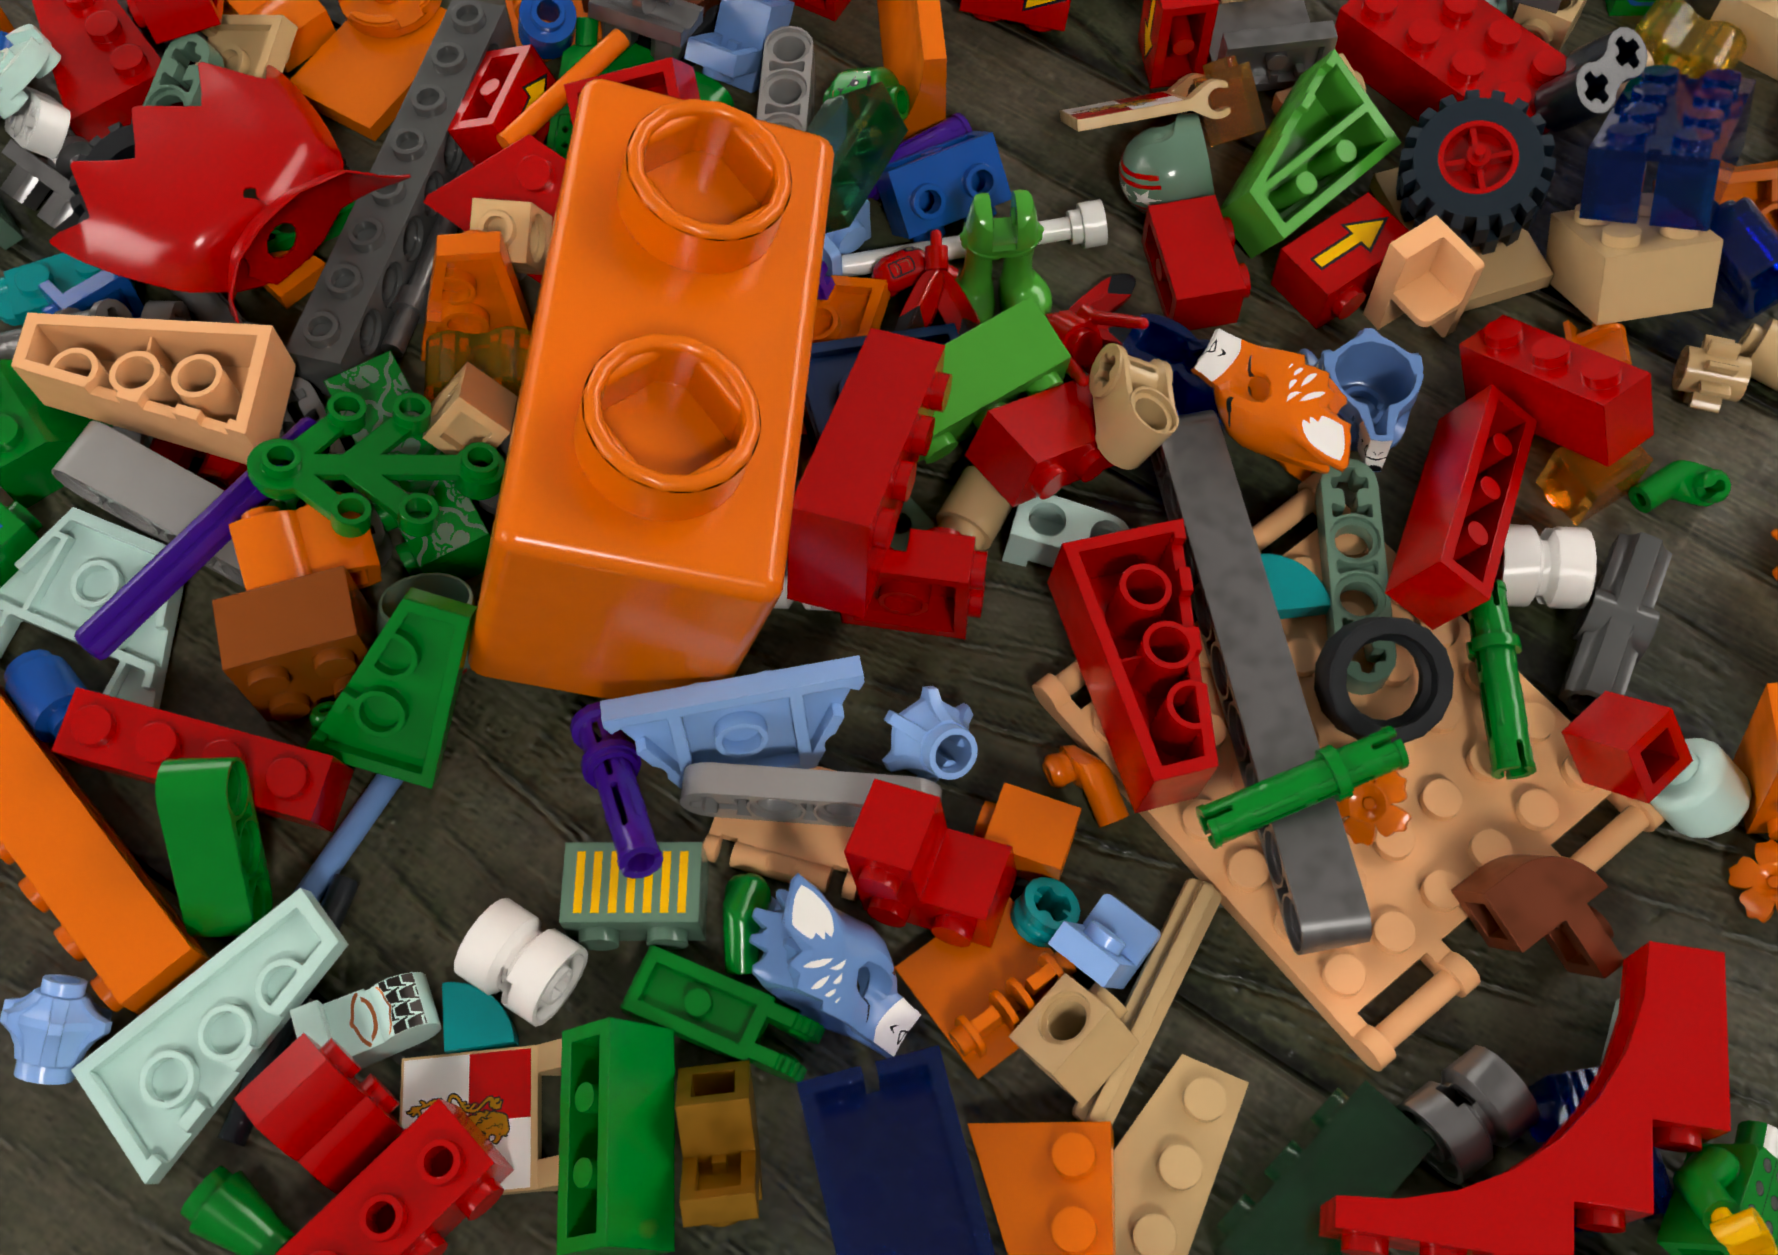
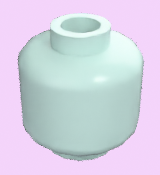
[1650,738,1752,838]

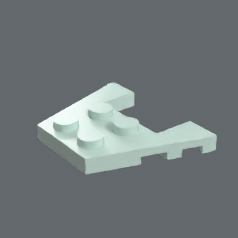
[0,507,184,709]

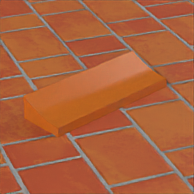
[877,0,947,140]

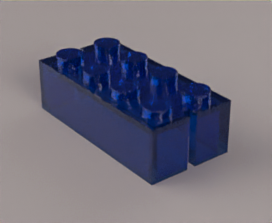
[1579,65,1756,231]
[796,1045,995,1255]

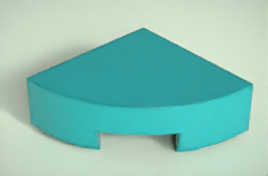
[1260,554,1331,619]
[442,982,519,1054]

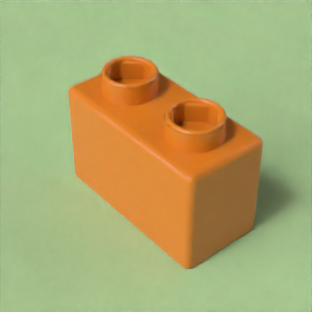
[468,79,834,699]

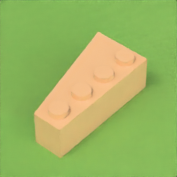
[11,313,296,465]

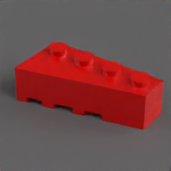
[787,328,952,619]
[1047,518,1219,813]

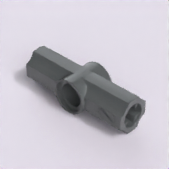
[1557,532,1672,716]

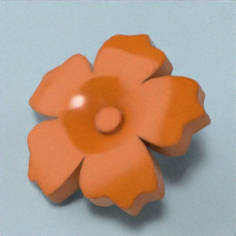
[1336,770,1412,846]
[1728,839,1778,923]

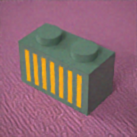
[559,842,709,951]

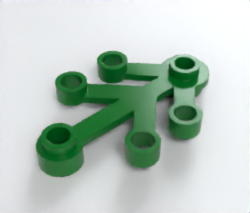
[247,391,505,538]

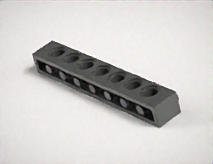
[286,0,516,396]

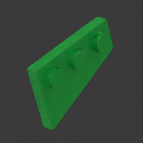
[305,587,477,789]

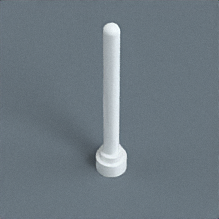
[841,199,1108,277]

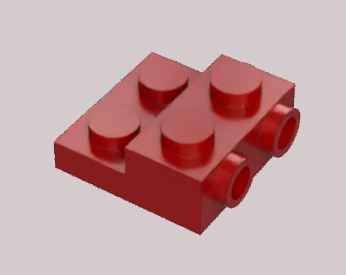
[841,527,988,639]

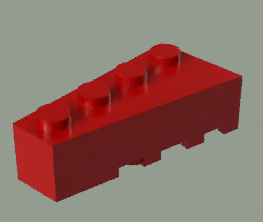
[32,0,184,142]

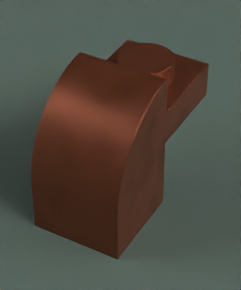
[1451,854,1624,979]

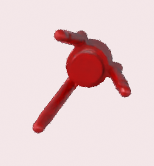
[1048,304,1149,387]

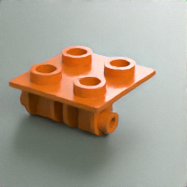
[894,897,1077,1080]

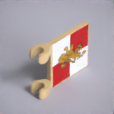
[1059,73,1231,132]
[399,1039,562,1195]

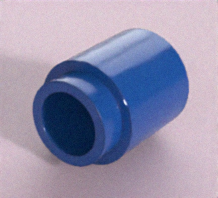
[518,0,577,59]
[4,649,88,743]

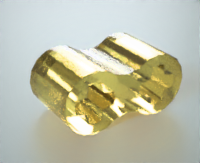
[1634,0,1747,96]
[424,326,531,405]

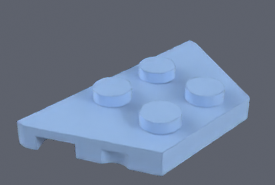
[600,655,865,789]

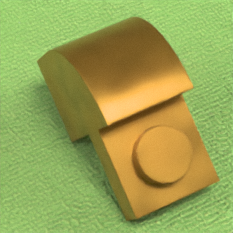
[675,1060,762,1228]

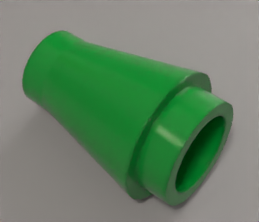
[180,1166,296,1255]

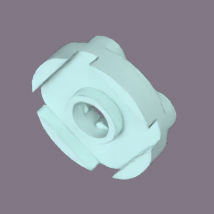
[0,24,61,119]

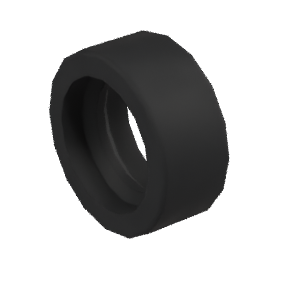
[1314,617,1454,743]

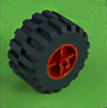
[1396,89,1556,255]

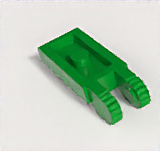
[620,945,825,1085]

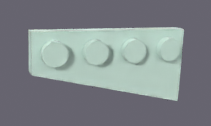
[71,888,349,1184]

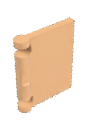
[703,766,858,901]

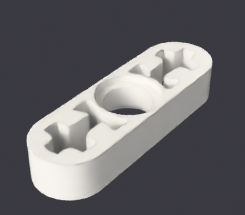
[5,86,71,159]

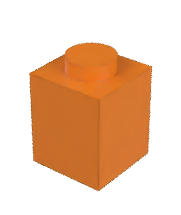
[973,782,1082,881]

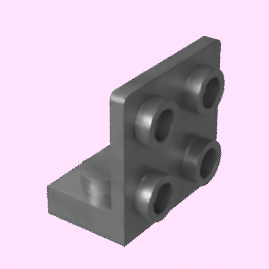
[1208,0,1338,96]

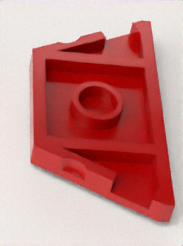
[423,134,566,284]

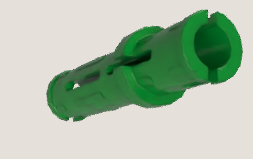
[1466,580,1537,779]
[1196,726,1409,849]

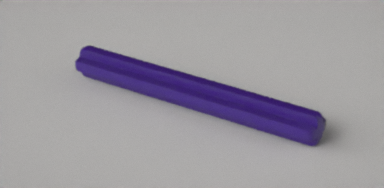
[74,417,317,660]

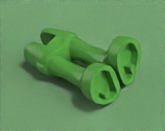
[956,189,1052,324]

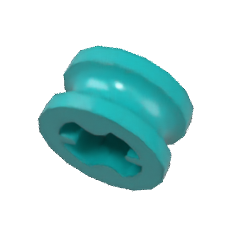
[1010,877,1081,948]

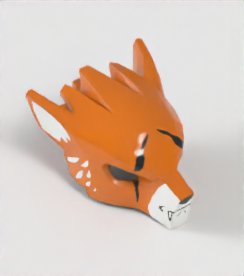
[1191,329,1351,482]

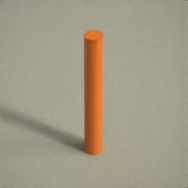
[496,28,630,149]

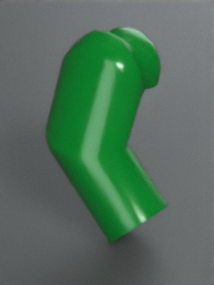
[723,873,772,975]

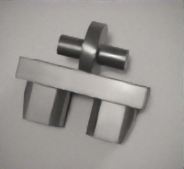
[588,0,704,61]
[0,135,92,231]

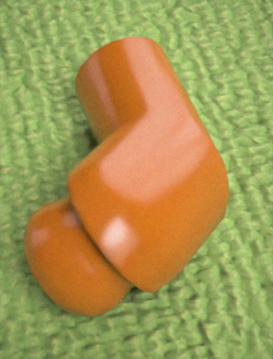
[1042,745,1129,828]

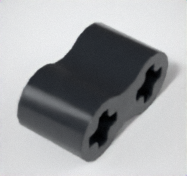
[1534,27,1648,132]

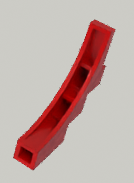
[1319,941,1731,1255]

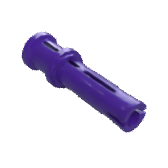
[570,702,663,879]

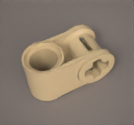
[1089,343,1179,470]

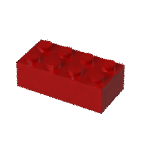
[1335,0,1568,135]

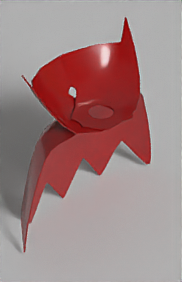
[49,62,411,324]

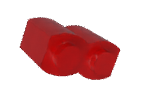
[234,1033,404,1194]

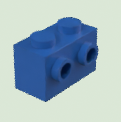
[872,131,1012,243]

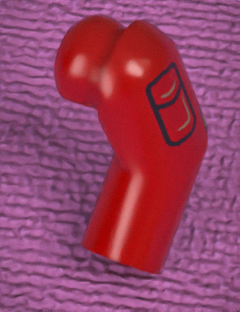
[870,246,959,297]

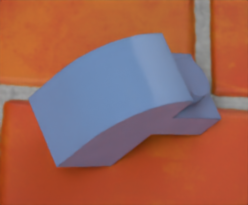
[684,0,795,93]

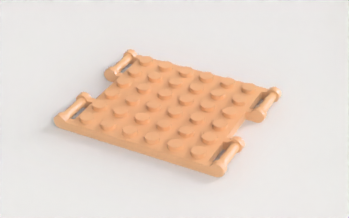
[1032,473,1666,1072]

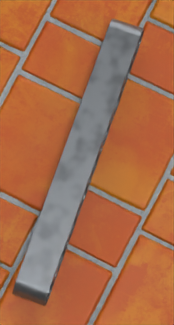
[1150,410,1372,955]

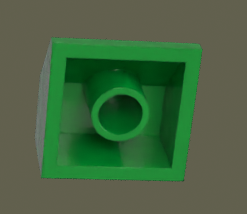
[0,359,113,508]

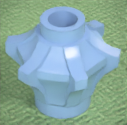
[882,686,978,783]
[0,974,113,1085]

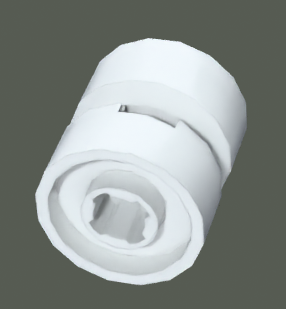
[1492,524,1597,610]
[454,898,588,1027]

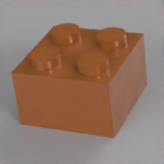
[212,565,378,721]

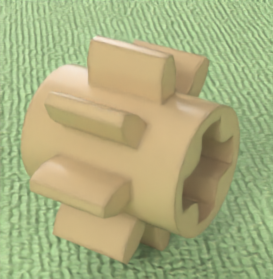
[1672,334,1752,413]

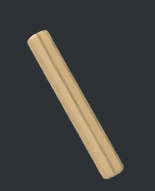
[1072,878,1222,1125]

